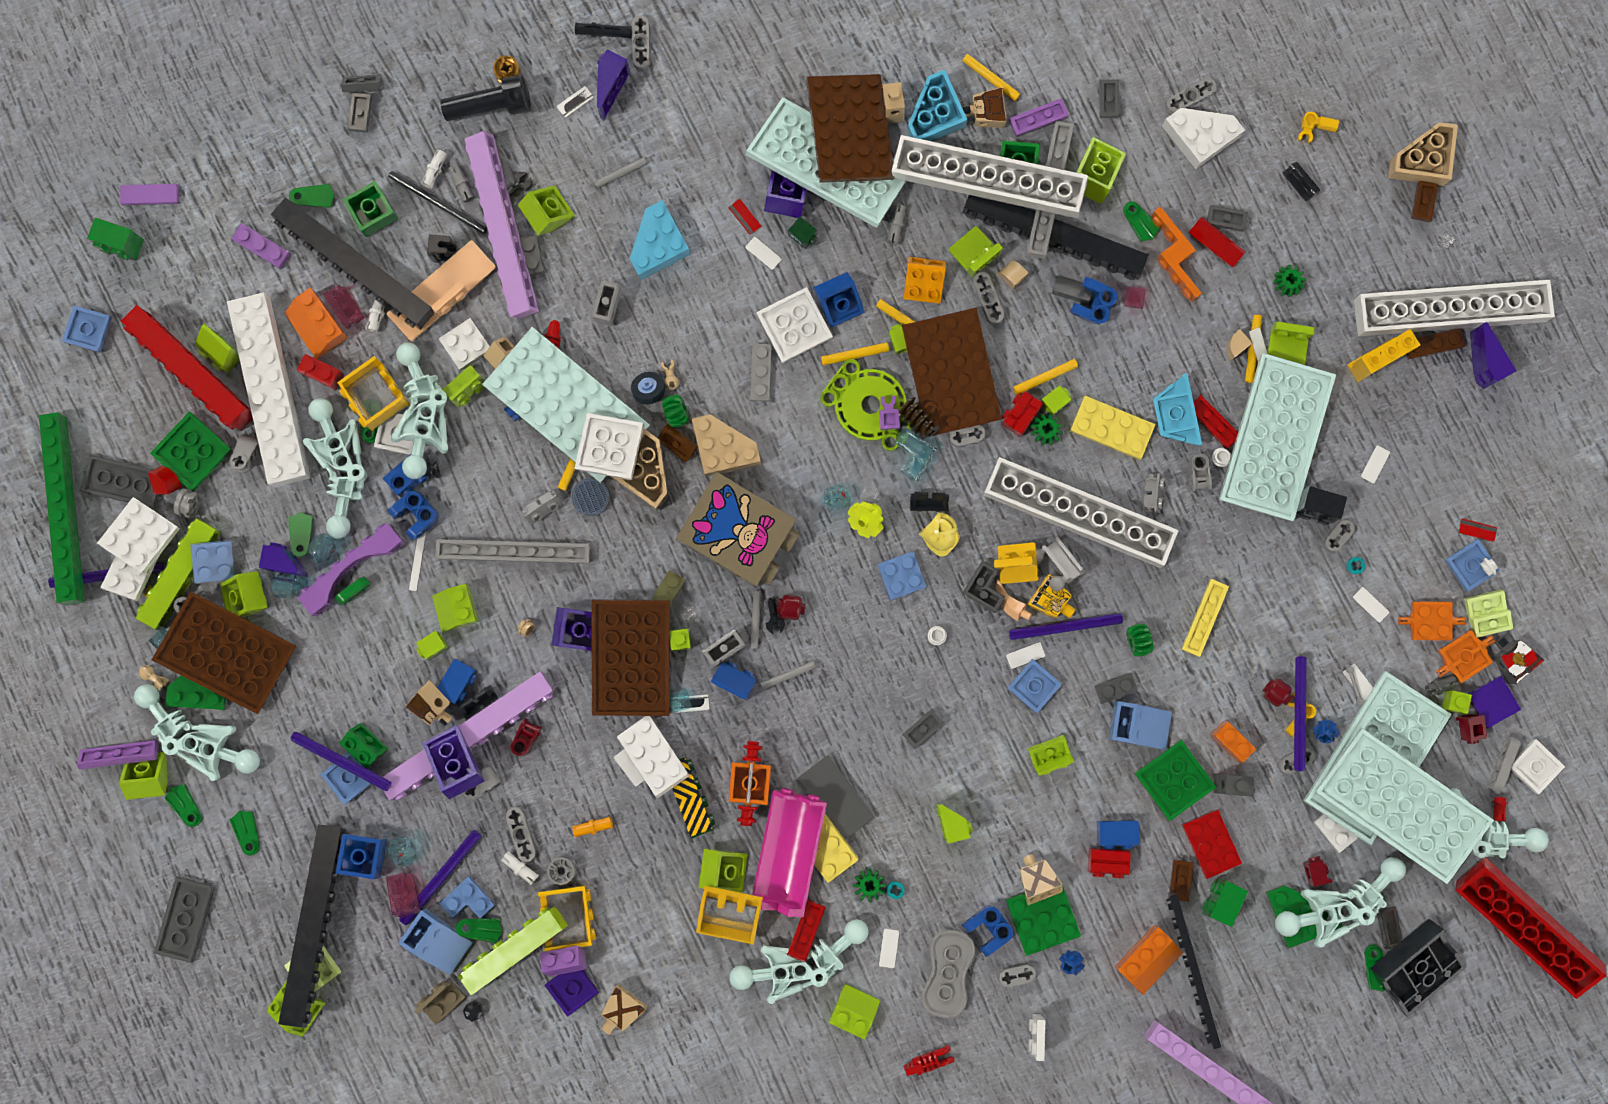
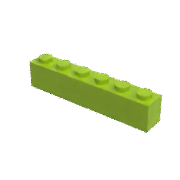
[136,518,221,631]
[458,906,568,995]

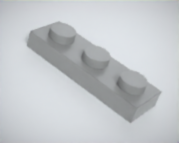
[750,344,772,402]

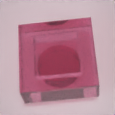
[1123,286,1146,309]

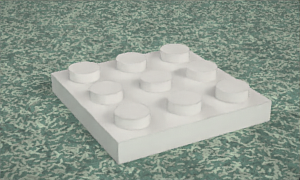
[756,287,833,364]
[575,413,644,480]
[97,497,180,575]

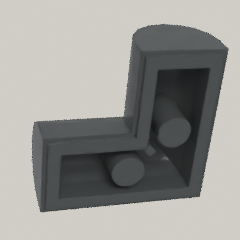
[962,560,1005,613]

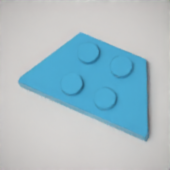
[1153,373,1202,446]

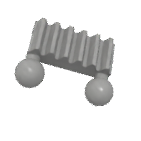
[1036,537,1084,591]

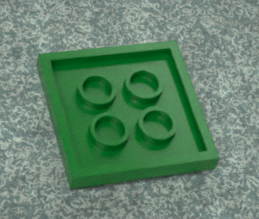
[150,411,233,492]
[1134,740,1217,822]
[1005,880,1081,956]

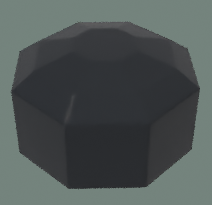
[463,1001,484,1022]

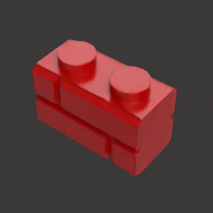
[297,354,344,391]
[1001,391,1043,437]
[1088,848,1131,879]

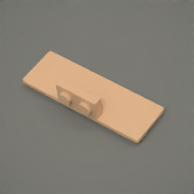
[387,240,496,341]

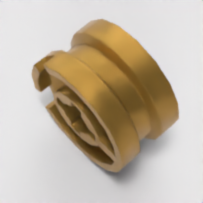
[493,55,521,83]

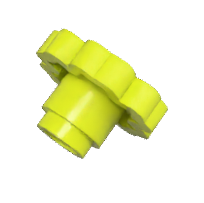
[848,501,884,538]

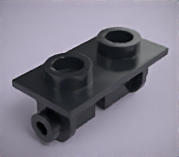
[1282,162,1320,202]
[910,492,949,512]
[457,685,499,721]

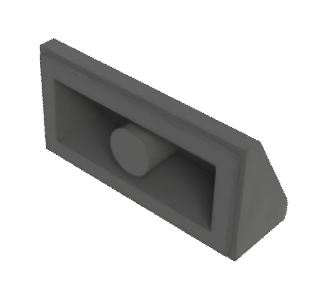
[1052,276,1092,304]

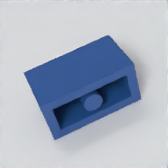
[437,658,478,704]
[1096,820,1140,849]

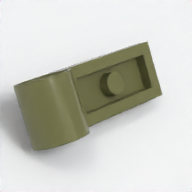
[651,570,686,606]

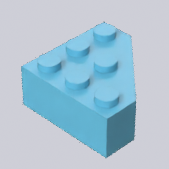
[907,69,967,141]
[630,200,690,281]

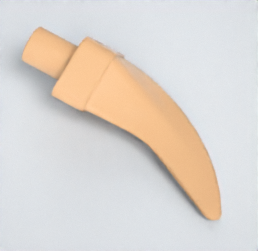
[995,579,1032,621]

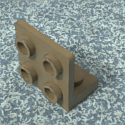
[414,979,466,1025]

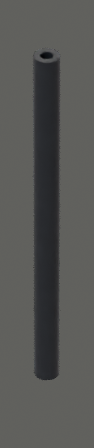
[388,171,487,234]

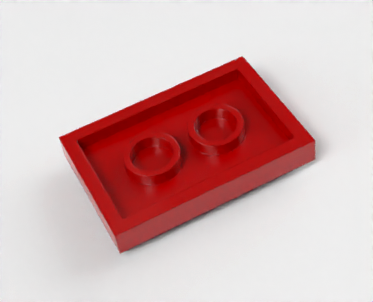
[1182,809,1242,879]

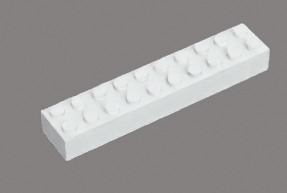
[892,135,1088,218]
[1354,280,1555,336]
[227,292,311,487]
[983,457,1179,568]

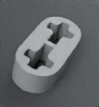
[949,425,986,447]
[1323,520,1355,553]
[1278,747,1314,774]
[998,964,1036,987]

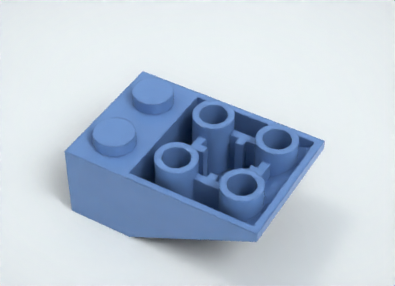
[1108,701,1172,750]
[398,908,473,975]

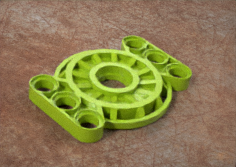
[820,359,921,452]

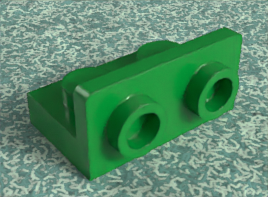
[339,723,389,769]

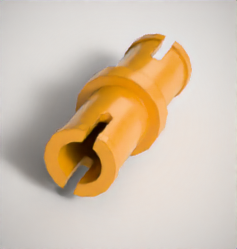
[572,816,613,838]

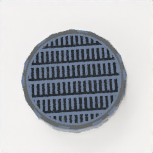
[571,478,610,516]

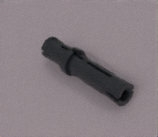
[575,22,632,39]

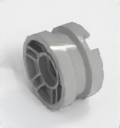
[174,489,201,519]
[547,857,576,885]

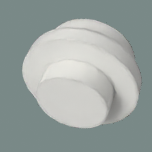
[1212,448,1231,467]
[1480,558,1498,576]
[927,626,947,645]

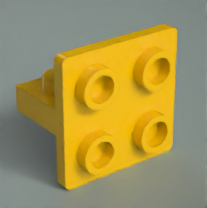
[994,542,1039,584]

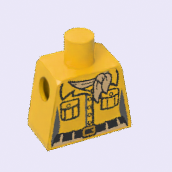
[1027,574,1076,619]

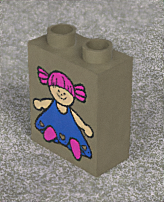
[676,472,800,588]

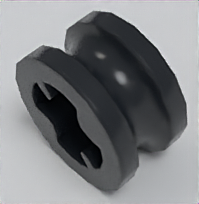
[427,461,440,479]

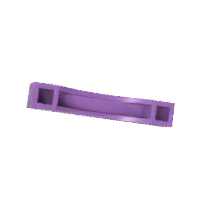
[297,523,406,617]

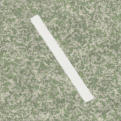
[409,511,429,591]

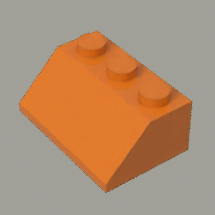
[284,287,348,359]
[1114,925,1183,995]

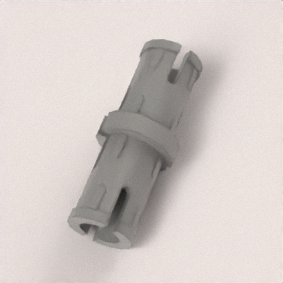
[448,164,474,203]
[887,204,906,244]

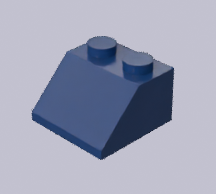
[813,272,865,328]
[711,661,757,701]
[336,834,387,879]

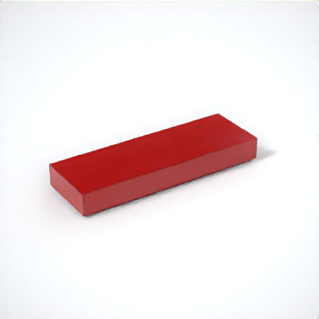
[1188,217,1245,268]
[1194,395,1238,449]
[787,900,826,962]

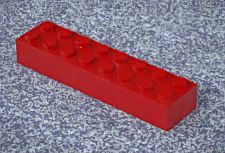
[121,305,253,431]
[1456,857,1607,999]

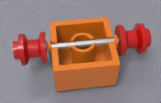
[728,741,771,826]

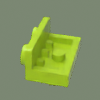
[1027,735,1074,776]

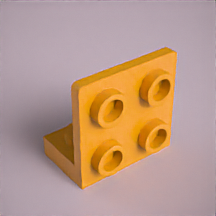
[903,256,946,304]

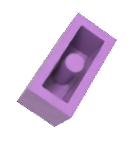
[540,946,587,976]

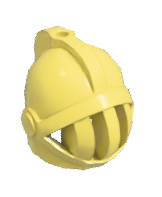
[919,512,960,556]

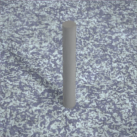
[594,157,647,188]
[750,591,761,649]
[760,661,816,690]

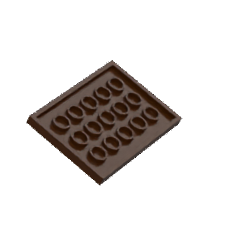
[806,74,895,183]
[902,307,1002,436]
[151,591,297,714]
[592,599,670,716]

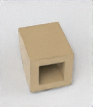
[997,260,1028,290]
[1226,329,1252,361]
[483,336,515,369]

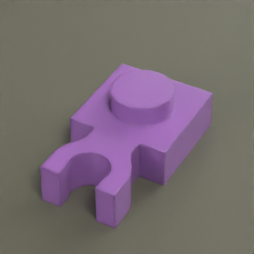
[879,396,900,430]

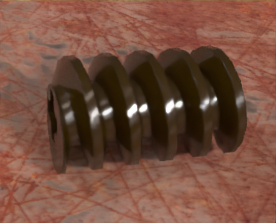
[899,397,941,440]

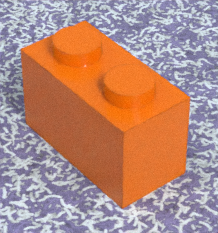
[1210,721,1256,763]

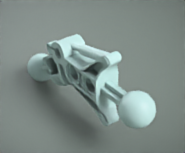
[391,342,448,479]
[303,398,368,539]
[134,684,260,781]
[1451,788,1549,858]
[1275,857,1406,947]
[729,919,869,1004]

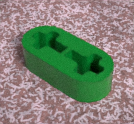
[335,576,371,606]

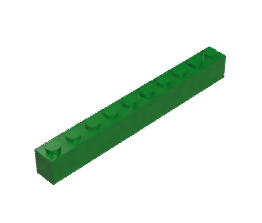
[39,412,85,606]

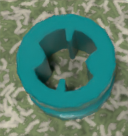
[1346,557,1365,574]
[886,881,905,899]

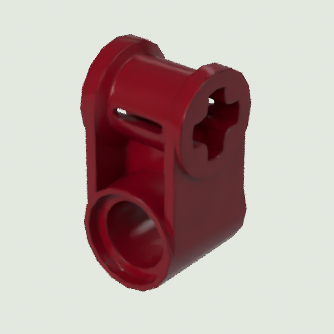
[510,718,542,757]

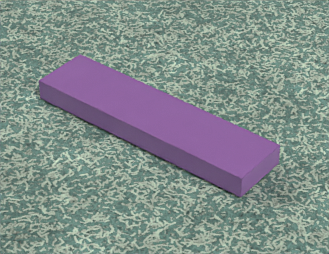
[77,740,159,770]

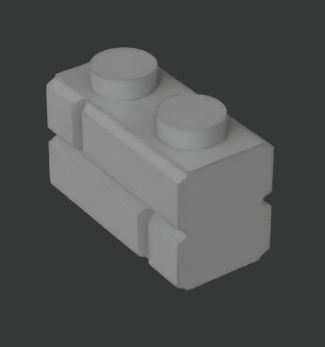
[592,281,622,326]
[702,629,746,668]

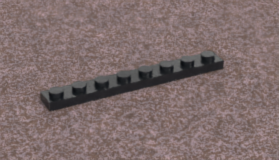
[1166,891,1221,1049]

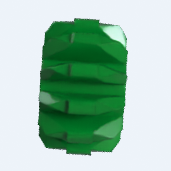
[1273,264,1306,298]
[662,394,689,428]
[1030,414,1063,446]
[1126,624,1154,657]
[853,868,886,902]

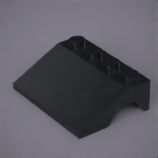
[1370,919,1466,1017]

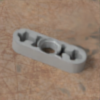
[632,15,650,71]
[1165,78,1216,114]
[973,271,1004,325]
[1489,736,1520,792]
[506,807,537,862]

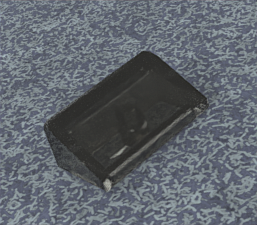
[1377,906,1403,950]

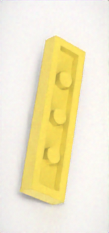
[1181,579,1229,657]

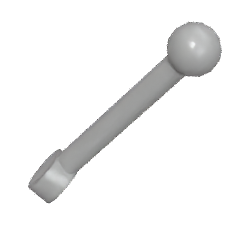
[1346,666,1364,705]

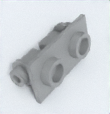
[1143,473,1166,514]
[522,490,563,525]

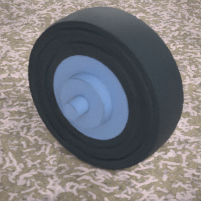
[631,372,666,405]

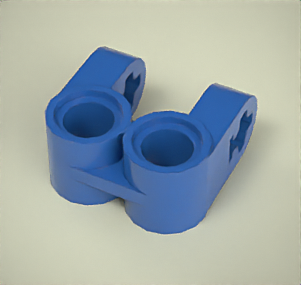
[1070,277,1118,324]
[388,491,439,541]
[962,905,1013,957]

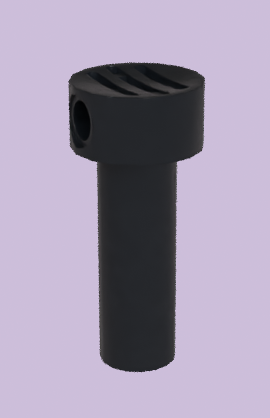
[440,74,531,121]

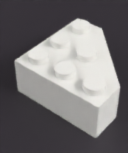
[1162,108,1245,170]

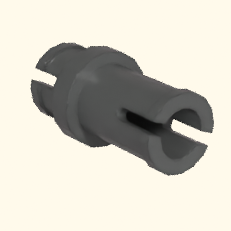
[1425,675,1458,697]

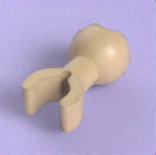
[661,360,679,390]
[138,665,169,690]

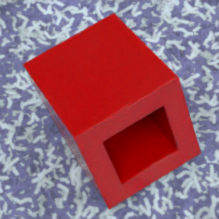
[148,466,182,494]

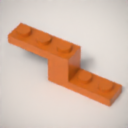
[1151,206,1202,302]

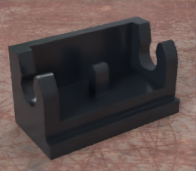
[427,234,457,263]

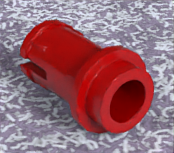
[1492,797,1508,822]

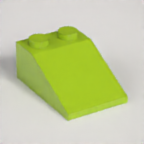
[1075,137,1126,204]

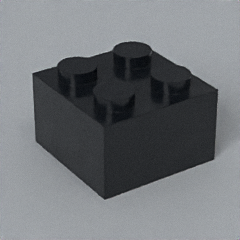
[1296,486,1347,525]

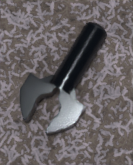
[507,172,532,197]
[765,598,785,635]

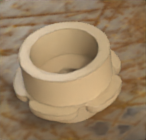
[518,619,535,637]

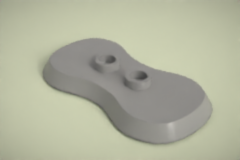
[921,930,975,1018]

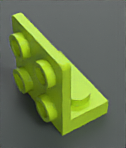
[948,226,1003,278]
[1267,321,1315,365]
[442,365,485,408]
[266,980,325,1037]

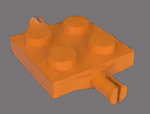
[1398,602,1466,640]
[1436,630,1495,683]

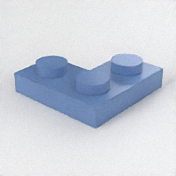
[439,876,496,918]

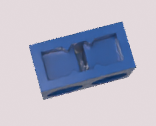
[383,454,428,498]

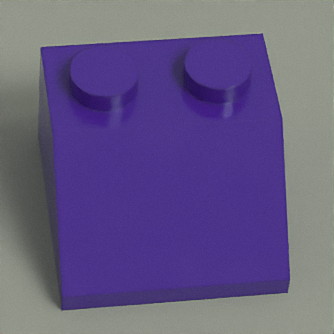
[259,542,308,577]

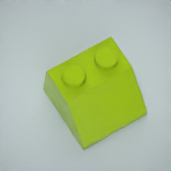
[518,185,575,236]
[195,324,240,373]
[219,571,268,617]
[432,584,479,633]
[119,752,168,800]
[935,803,973,844]
[698,849,748,893]
[828,984,880,1040]

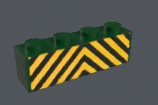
[672,757,716,839]

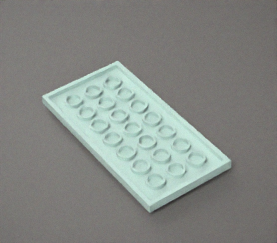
[745,97,906,228]
[482,327,650,483]
[1219,353,1336,522]
[1303,671,1452,845]
[1315,728,1494,884]

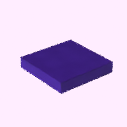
[1468,676,1521,728]
[544,970,599,1017]

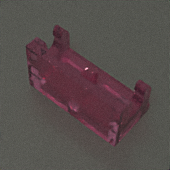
[323,285,365,329]
[386,873,420,918]

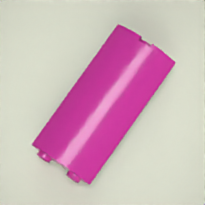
[752,788,827,917]

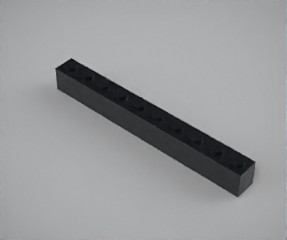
[962,195,1149,280]
[271,197,434,330]
[278,824,347,1028]

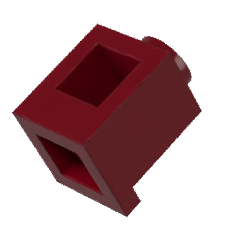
[1456,713,1487,744]
[1303,856,1333,887]

